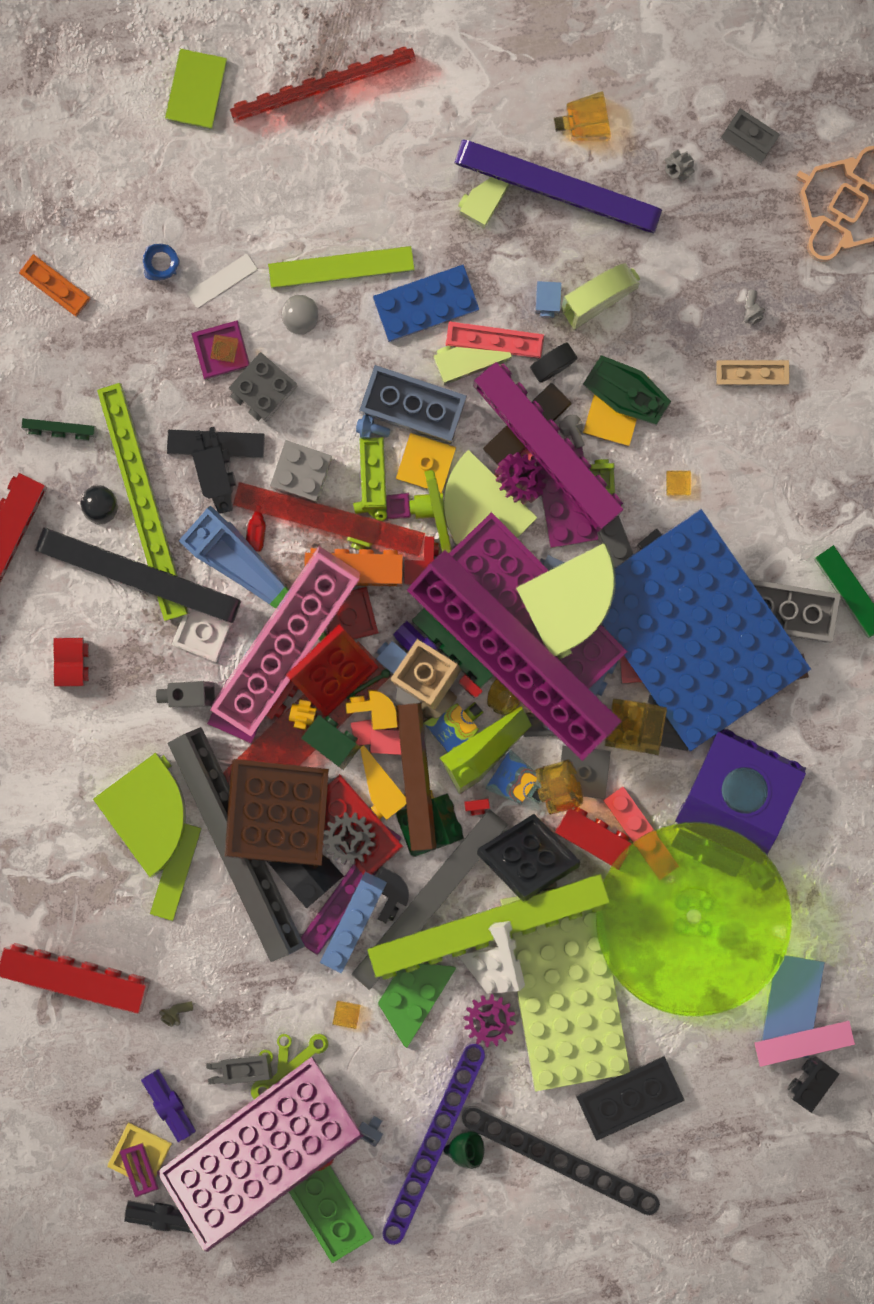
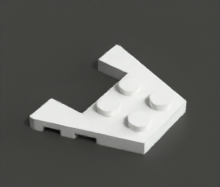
[459,921,525,994]

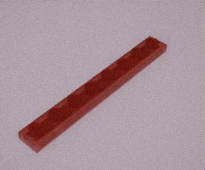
[230,47,416,123]
[233,482,425,557]

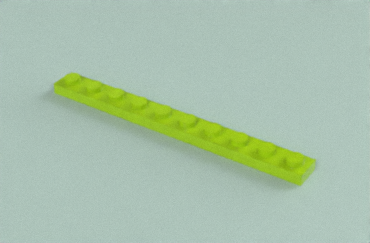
[97,383,188,621]

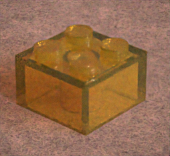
[604,698,667,756]

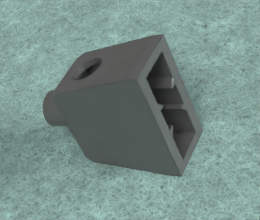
[156,681,215,708]

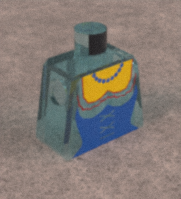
[485,750,546,804]

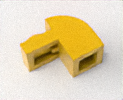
[345,690,398,730]

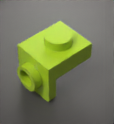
[590,459,615,494]

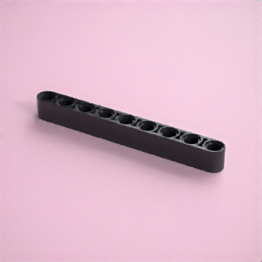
[35,527,242,623]
[462,1106,660,1215]

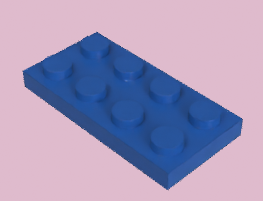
[373,264,479,342]

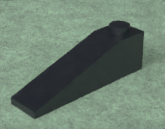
[267,854,344,909]

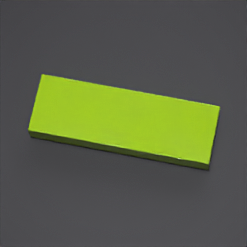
[359,437,387,510]

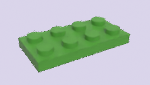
[289,1165,374,1263]

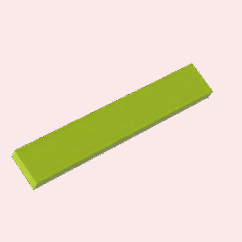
[268,246,414,289]

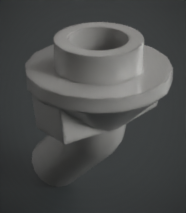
[744,290,766,324]
[559,415,585,449]

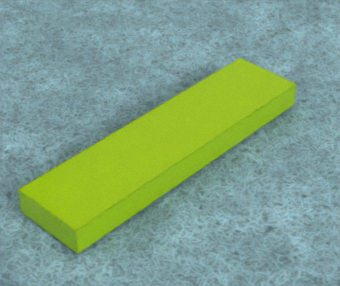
[424,470,452,553]
[150,823,202,921]

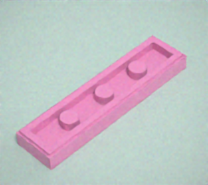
[754,1020,855,1067]

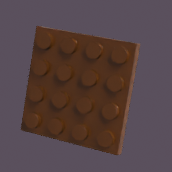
[224,759,329,866]

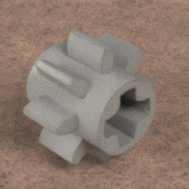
[665,150,694,181]

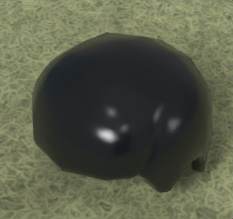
[80,485,118,524]

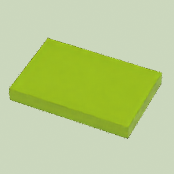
[165,48,227,129]

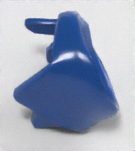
[143,243,180,281]

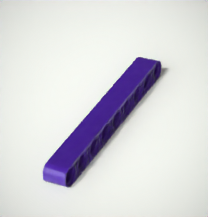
[454,140,662,233]
[382,1042,485,1245]

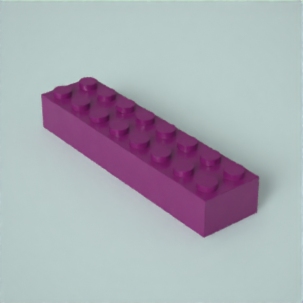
[473,362,623,532]

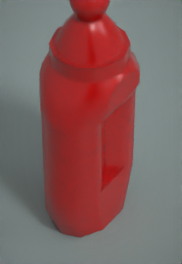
[246,505,266,552]

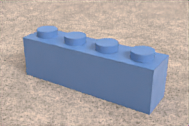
[320,872,387,974]

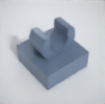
[358,1116,383,1147]

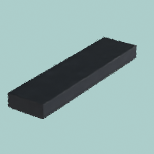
[167,429,265,458]

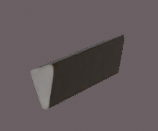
[483,383,572,465]

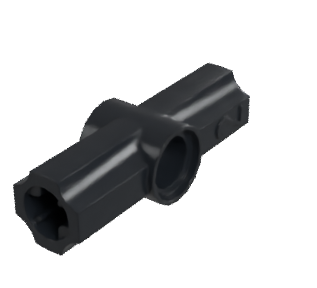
[124,1200,193,1233]

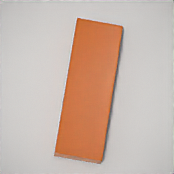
[19,254,91,318]

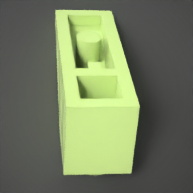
[458,177,510,229]
[434,346,512,385]

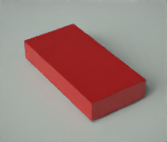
[459,675,483,698]

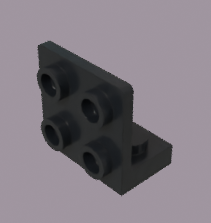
[787,1056,840,1113]

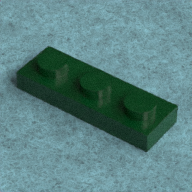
[21,418,97,441]

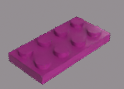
[535,447,598,548]

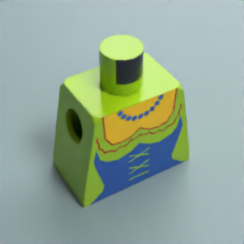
[424,702,484,752]

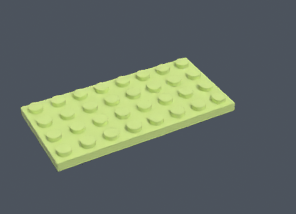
[500,891,630,1091]

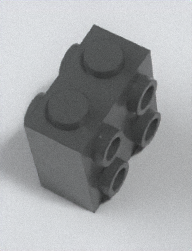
[229,352,298,422]

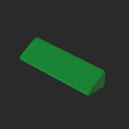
[814,545,874,638]

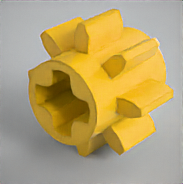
[289,699,316,730]

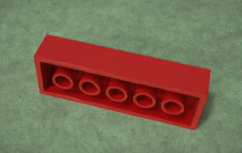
[0,943,150,1014]

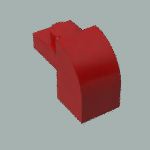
[404,536,439,586]

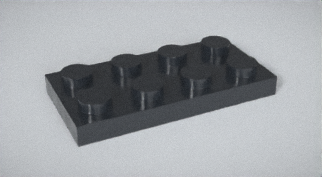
[576,1056,685,1141]

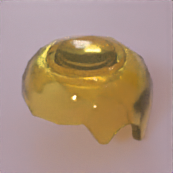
[487,679,520,716]

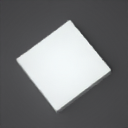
[172,607,233,663]

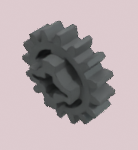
[323,812,376,865]

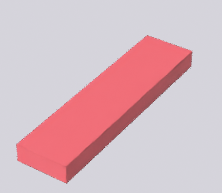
[446,321,544,359]

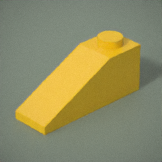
[360,745,406,820]

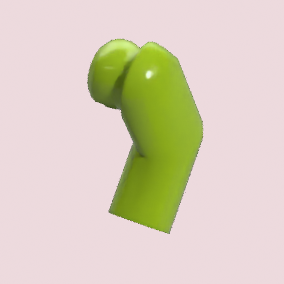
[353,501,387,522]

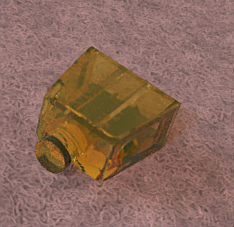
[553,91,611,141]

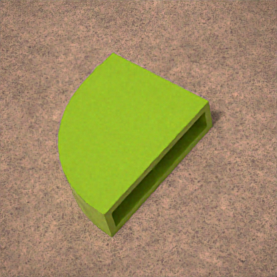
[93,753,186,878]

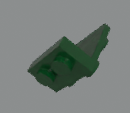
[396,793,464,857]

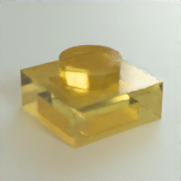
[332,1000,361,1029]

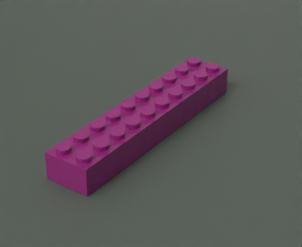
[407,550,621,761]

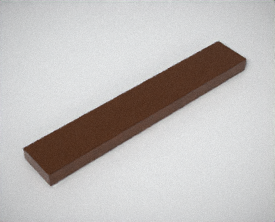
[396,703,436,851]

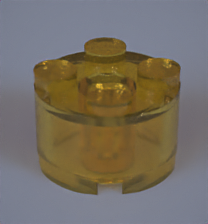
[535,759,583,815]

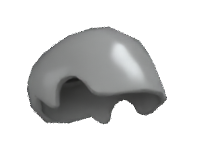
[282,295,318,334]

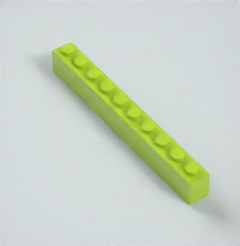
[367,874,610,980]

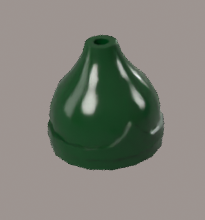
[444,1131,484,1169]

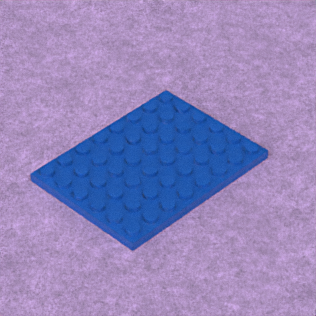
[602,509,811,751]

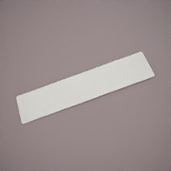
[187,254,257,308]

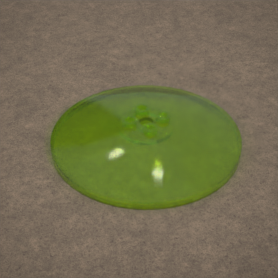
[596,822,792,1016]

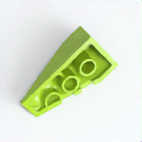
[440,706,532,794]

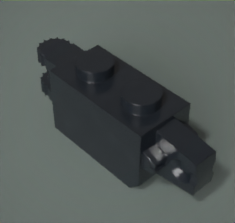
[192,427,236,514]

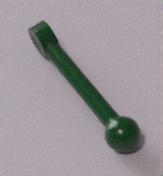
[346,669,390,700]

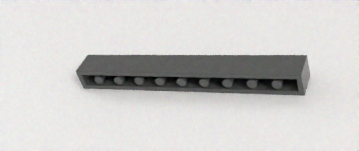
[168,727,305,962]

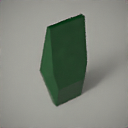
[583,355,671,426]

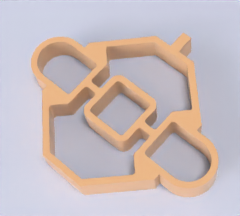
[795,146,874,262]

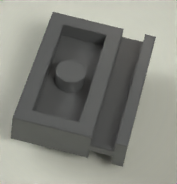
[720,108,780,165]

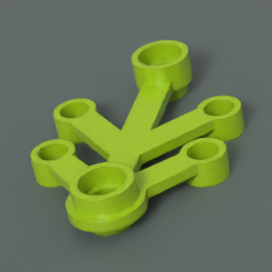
[251,1033,329,1099]

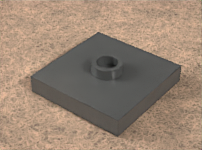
[557,745,611,799]

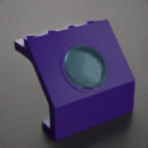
[675,729,806,863]

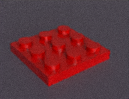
[286,625,378,716]

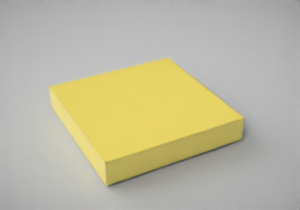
[107,1122,172,1187]

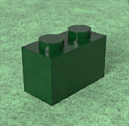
[301,715,361,770]

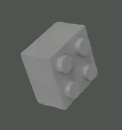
[270,440,332,504]

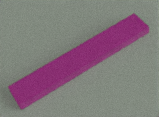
[301,824,402,956]

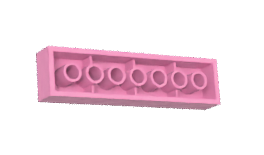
[210,546,360,736]

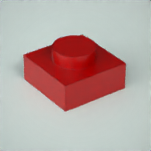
[464,799,490,815]

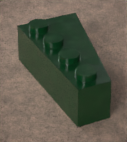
[412,608,494,689]

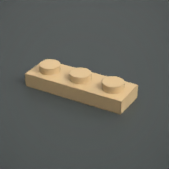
[716,360,789,385]

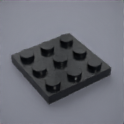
[477,814,581,903]

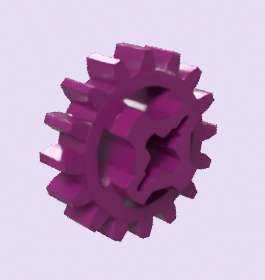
[495,452,546,505]
[463,994,516,1047]

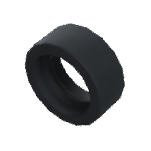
[530,342,578,383]

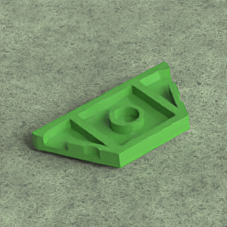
[378,963,456,1048]

